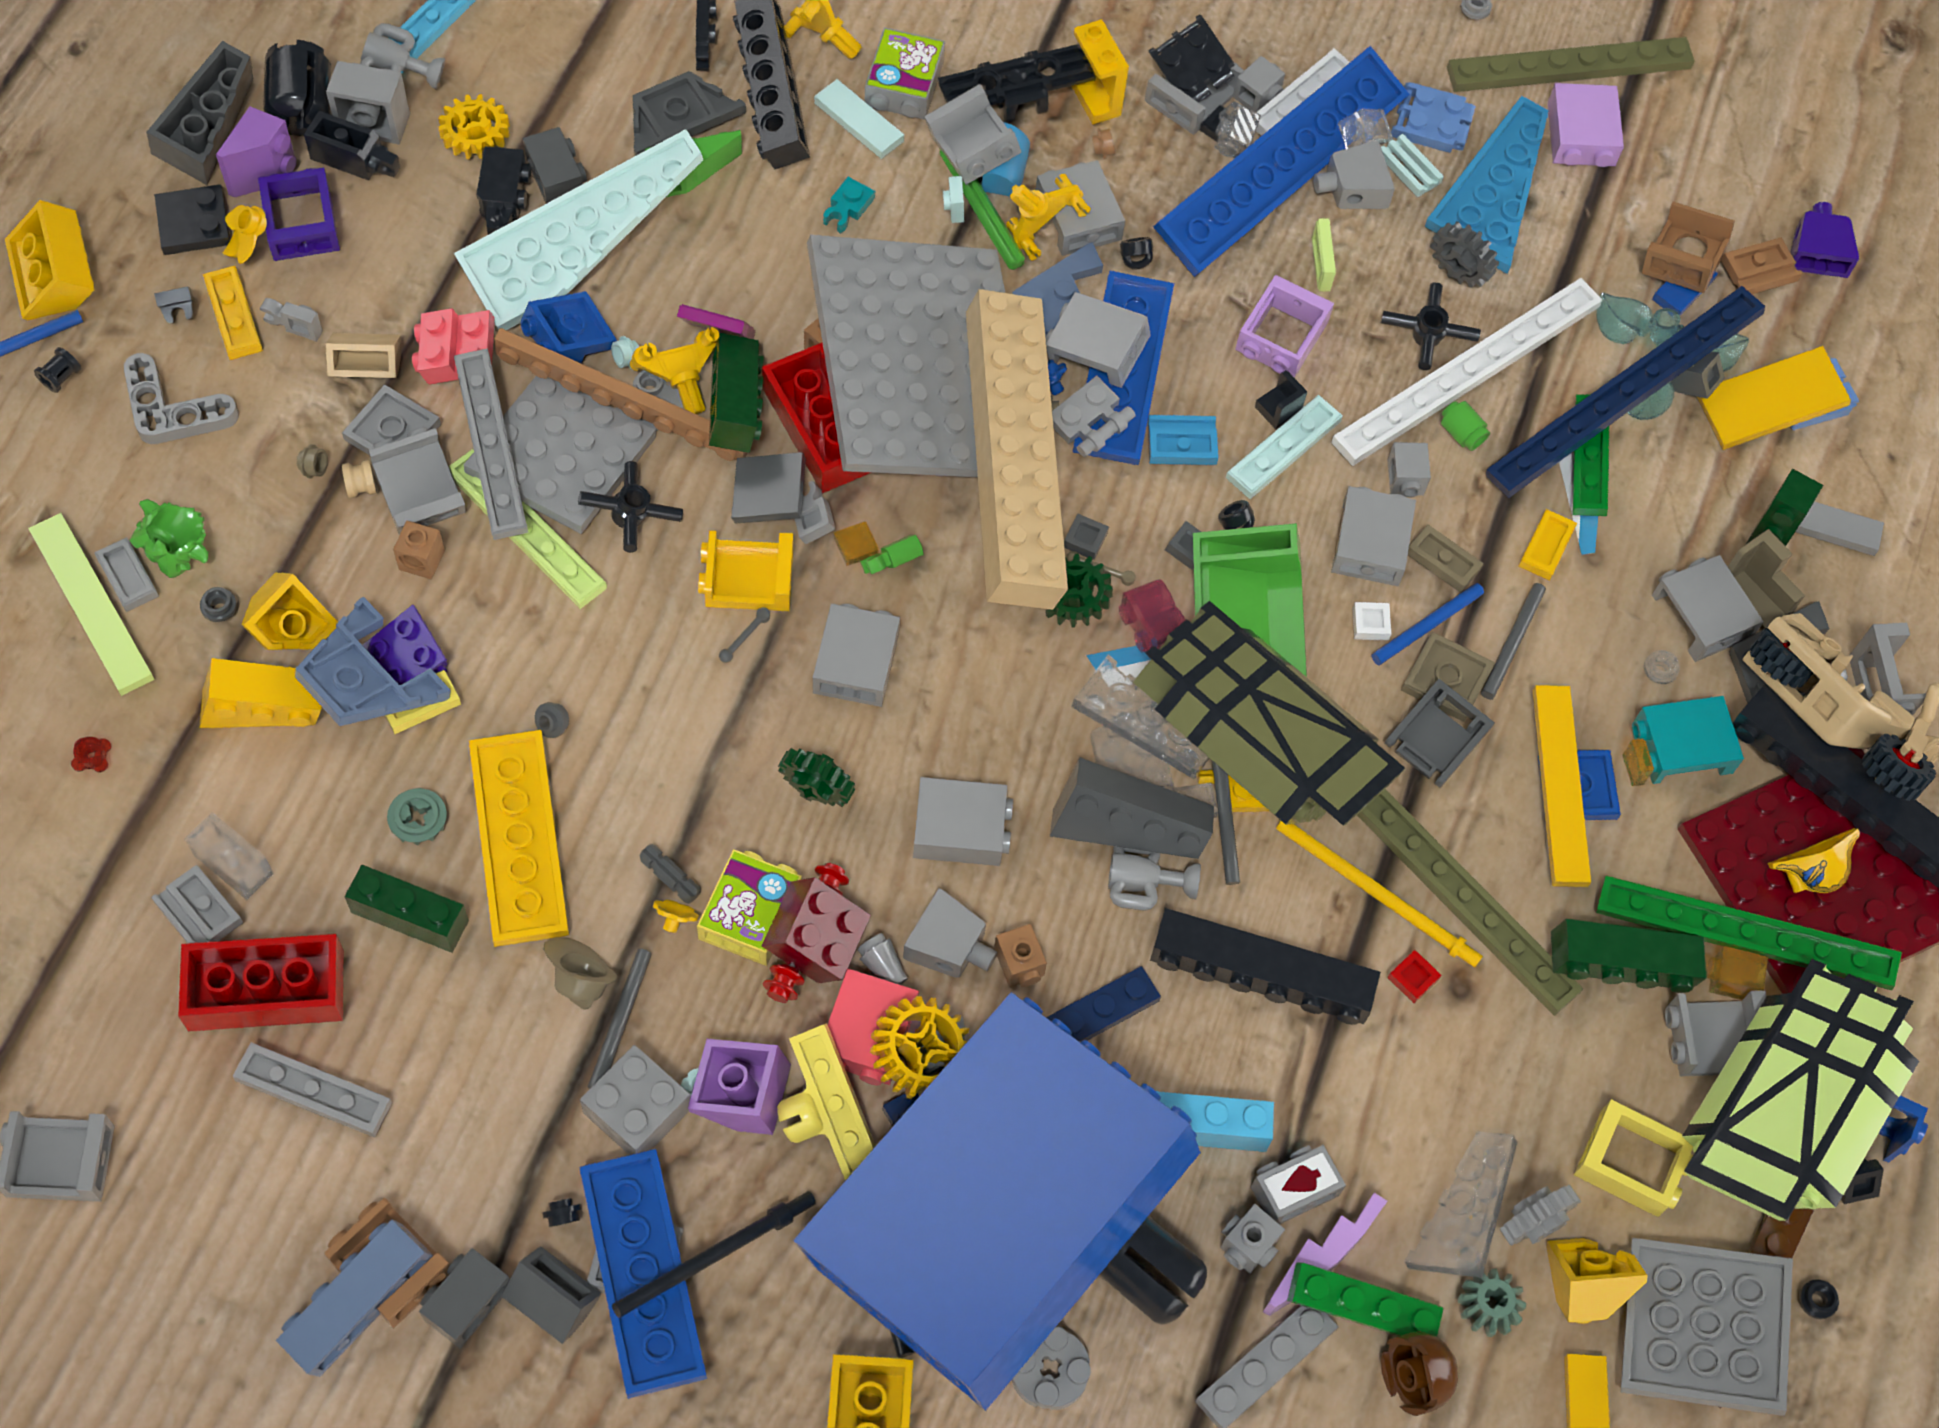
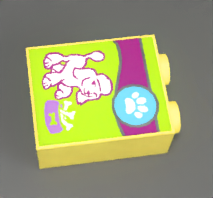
[697,849,802,966]

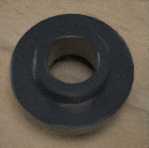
[542,1198,582,1227]
[1799,1280,1839,1319]

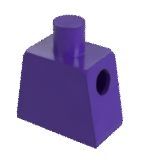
[1790,202,1859,278]

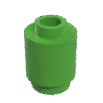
[1441,401,1490,451]

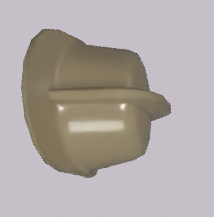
[543,937,617,1009]

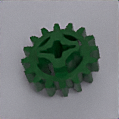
[1046,553,1113,628]
[778,748,855,807]

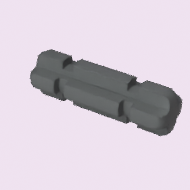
[639,844,701,904]

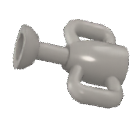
[360,23,445,89]
[1108,846,1201,911]

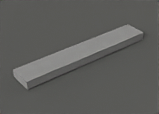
[454,348,528,540]

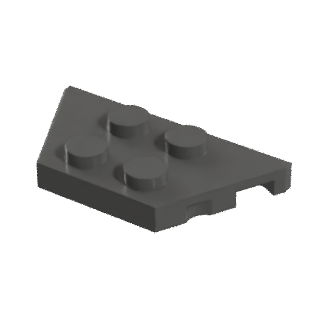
[633,71,746,156]

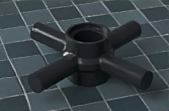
[1381,282,1481,370]
[578,461,683,553]

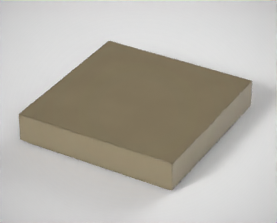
[1401,632,1495,722]

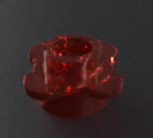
[71,736,112,773]

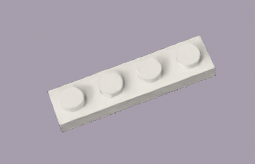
[1248,48,1350,136]

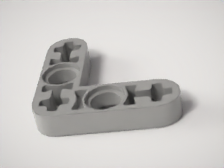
[124,353,239,444]

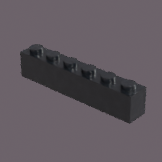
[1150,908,1381,1025]

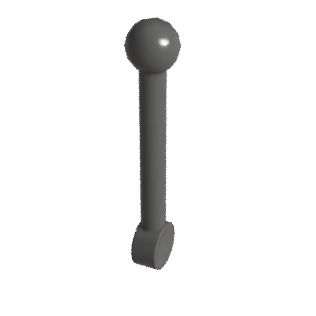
[719,607,770,663]

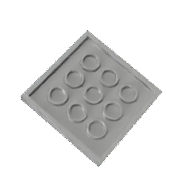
[464,376,656,534]
[1620,1238,1793,1416]

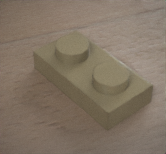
[1408,525,1484,593]

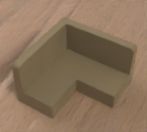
[1728,529,1805,630]

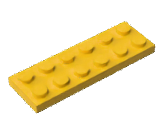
[469,730,569,947]

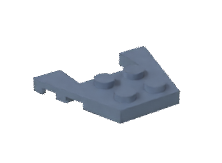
[1012,242,1103,338]
[295,597,451,726]

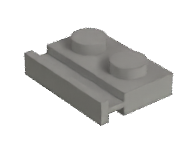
[151,865,243,943]

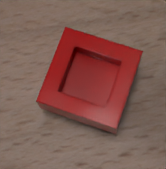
[1387,950,1442,1004]

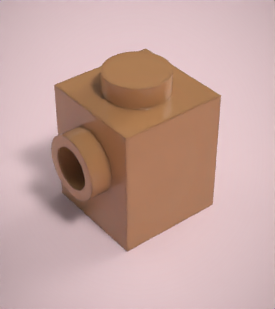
[994,924,1047,988]

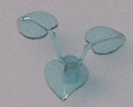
[1596,292,1749,420]

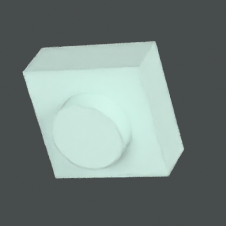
[943,176,964,223]

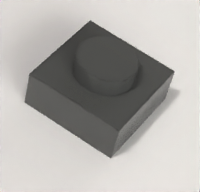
[1064,514,1109,560]
[1165,521,1201,570]

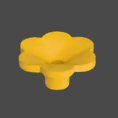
[653,900,699,933]

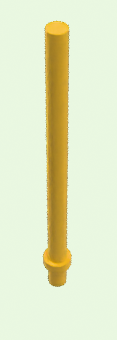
[1276,821,1483,968]

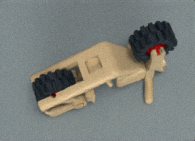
[1743,613,1939,801]

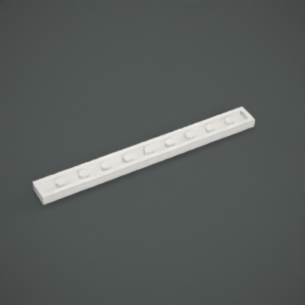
[1331,278,1603,466]

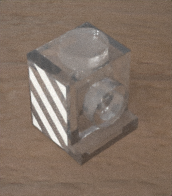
[1214,101,1261,158]

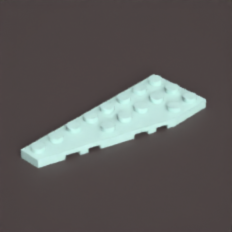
[454,129,703,330]

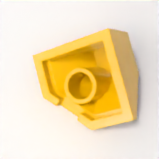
[241,572,338,650]
[1546,1238,1648,1324]

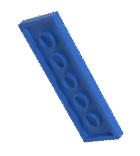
[1073,270,1174,466]
[579,1149,707,1399]

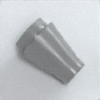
[857,933,908,985]

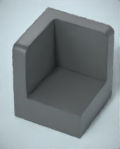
[1671,351,1725,399]

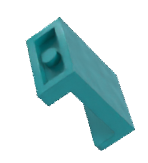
[1632,696,1744,784]

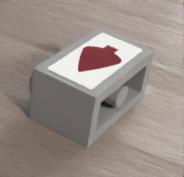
[1251,1145,1346,1225]

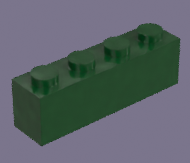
[709,332,764,453]
[1551,918,1707,993]

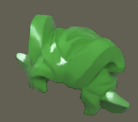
[129,499,208,578]

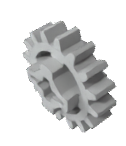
[1500,1184,1581,1246]

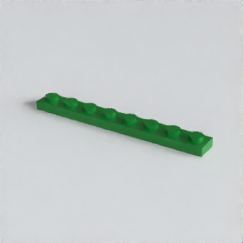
[1596,876,1902,991]

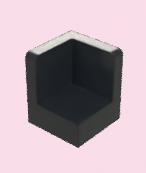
[1255,370,1307,430]

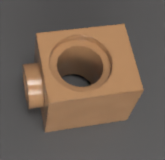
[393,520,445,580]

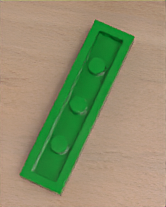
[1572,394,1610,516]
[1287,1262,1444,1336]

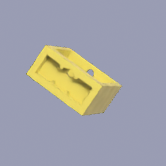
[1574,1099,1693,1217]

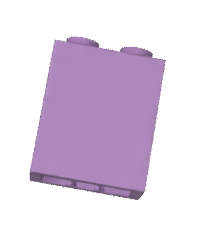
[1547,83,1624,167]

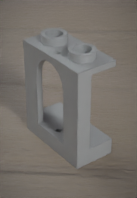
[1849,623,1926,715]

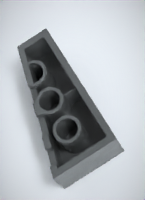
[1050,758,1214,859]

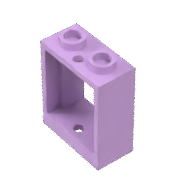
[1235,275,1334,378]

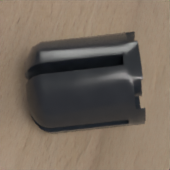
[263,39,331,136]
[1099,1215,1207,1325]

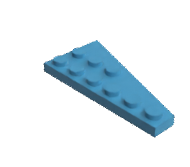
[1425,96,1549,274]

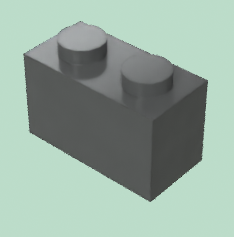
[522,127,587,204]
[419,1248,510,1349]

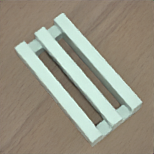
[1381,134,1444,197]

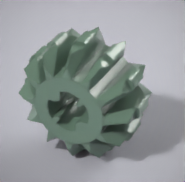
[1458,1268,1527,1337]

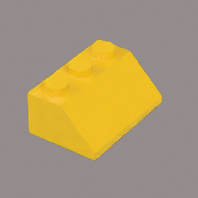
[5,200,94,320]

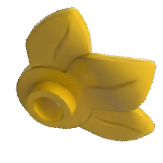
[223,204,267,264]

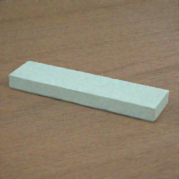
[1226,395,1343,499]

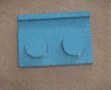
[1148,415,1218,465]

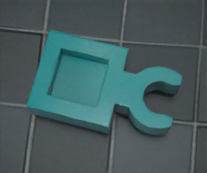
[823,176,875,233]

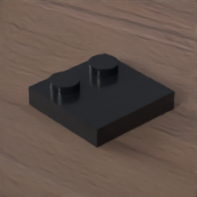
[154,184,230,255]

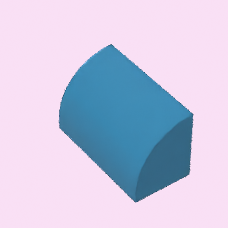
[982,122,1030,196]

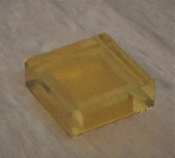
[834,521,879,566]
[1622,738,1654,787]

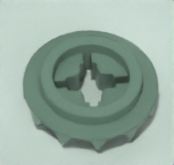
[387,788,447,846]

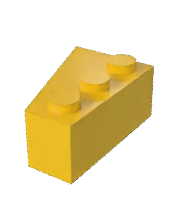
[199,658,321,728]

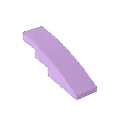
[1263,1193,1387,1316]

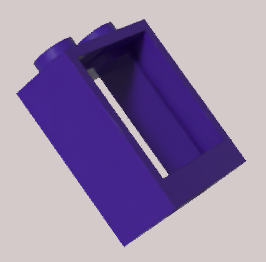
[258,167,340,261]

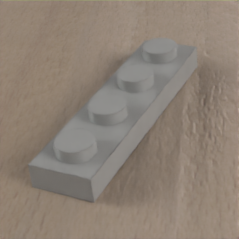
[232,1043,392,1138]
[1195,1306,1338,1428]

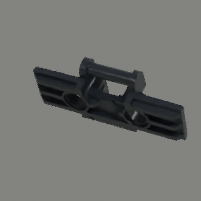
[938,44,1096,122]

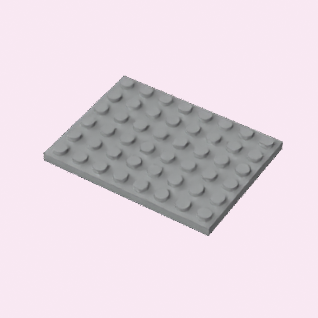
[807,235,1005,477]

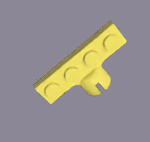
[777,1023,876,1181]

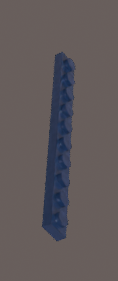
[1486,286,1766,498]

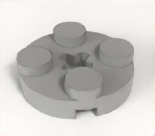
[1012,1326,1091,1410]

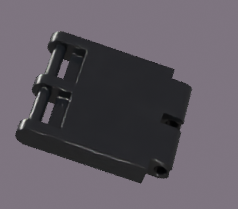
[1148,14,1235,103]

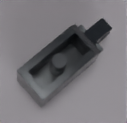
[304,111,400,180]
[476,146,531,235]

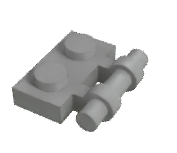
[1052,376,1136,457]

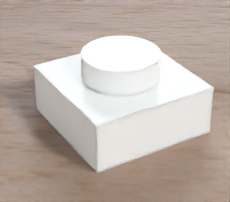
[1352,602,1391,640]

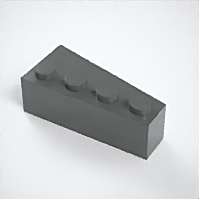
[146,41,253,185]

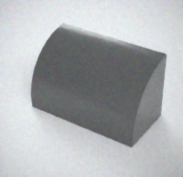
[501,1246,602,1344]

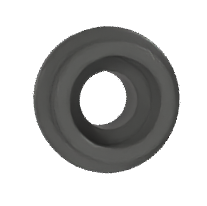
[200,587,237,622]
[535,702,569,738]

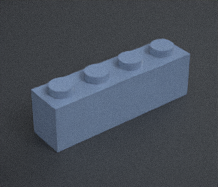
[276,1220,434,1377]

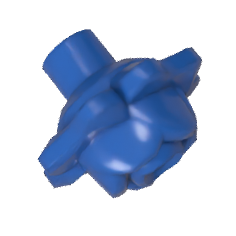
[1048,359,1067,395]

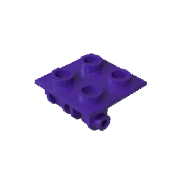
[363,604,447,685]

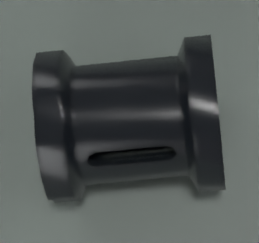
[34,347,81,393]

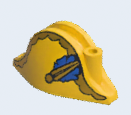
[1768,828,1859,893]

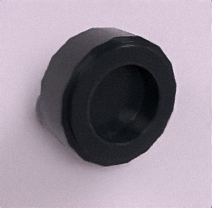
[1120,237,1153,269]
[1218,500,1255,530]

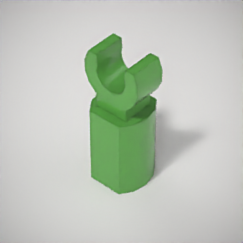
[860,534,924,574]

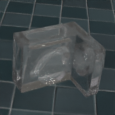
[1338,108,1393,149]

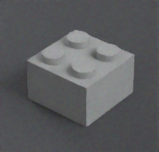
[326,61,410,144]
[580,1045,691,1155]

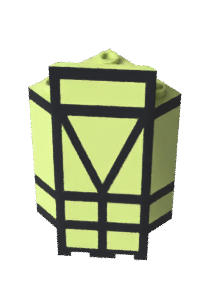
[1682,959,1919,1221]

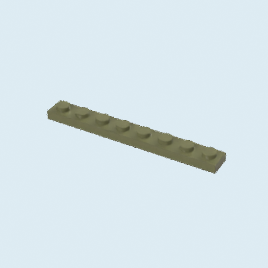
[1447,37,1695,92]
[1357,789,1583,1016]

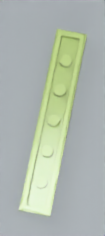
[448,449,607,609]
[28,513,155,696]

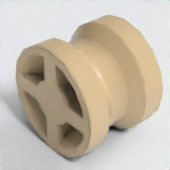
[342,459,377,498]

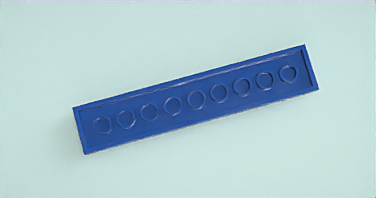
[1153,46,1410,277]

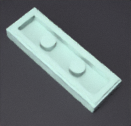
[814,79,904,159]

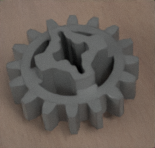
[1430,222,1499,288]

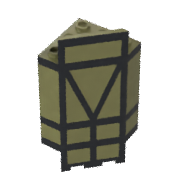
[1133,600,1405,826]

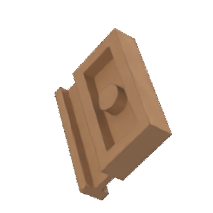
[1721,237,1803,294]

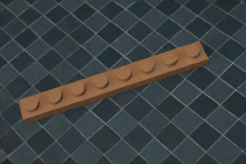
[494,328,748,461]

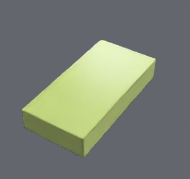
[1312,218,1336,291]

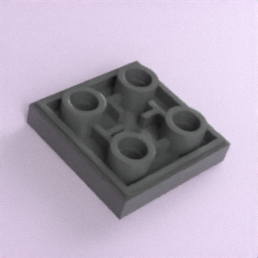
[731,452,806,524]

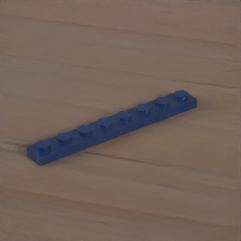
[882,966,1161,1127]

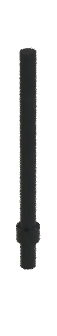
[612,1191,816,1318]

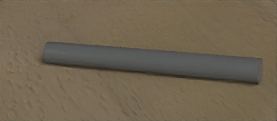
[1481,583,1546,700]
[1212,761,1240,885]
[588,949,652,1089]

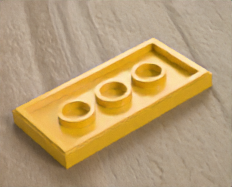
[1697,346,1851,450]

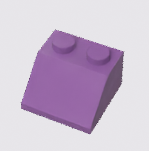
[216,107,296,197]
[688,1039,791,1135]

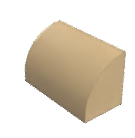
[326,333,401,378]

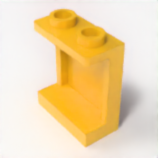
[1071,19,1129,125]
[698,530,794,611]

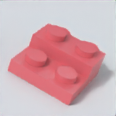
[412,308,495,385]

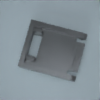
[1384,679,1495,788]

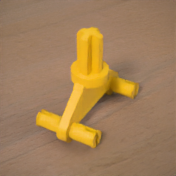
[784,0,862,59]
[1006,174,1091,260]
[630,327,719,415]

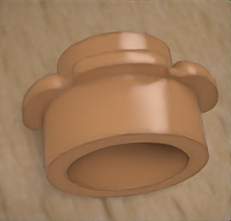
[1092,128,1116,160]

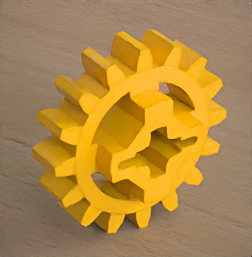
[438,94,510,159]

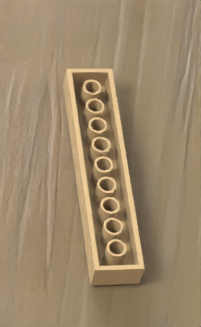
[966,289,1068,610]

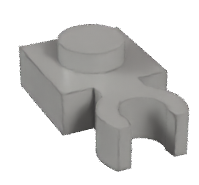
[260,298,323,342]
[795,481,836,544]

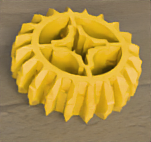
[870,996,969,1099]

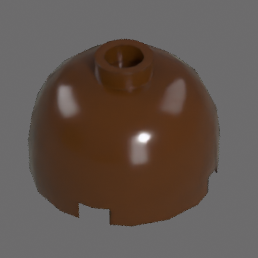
[1381,1331,1458,1416]

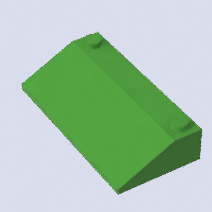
[1193,523,1307,677]

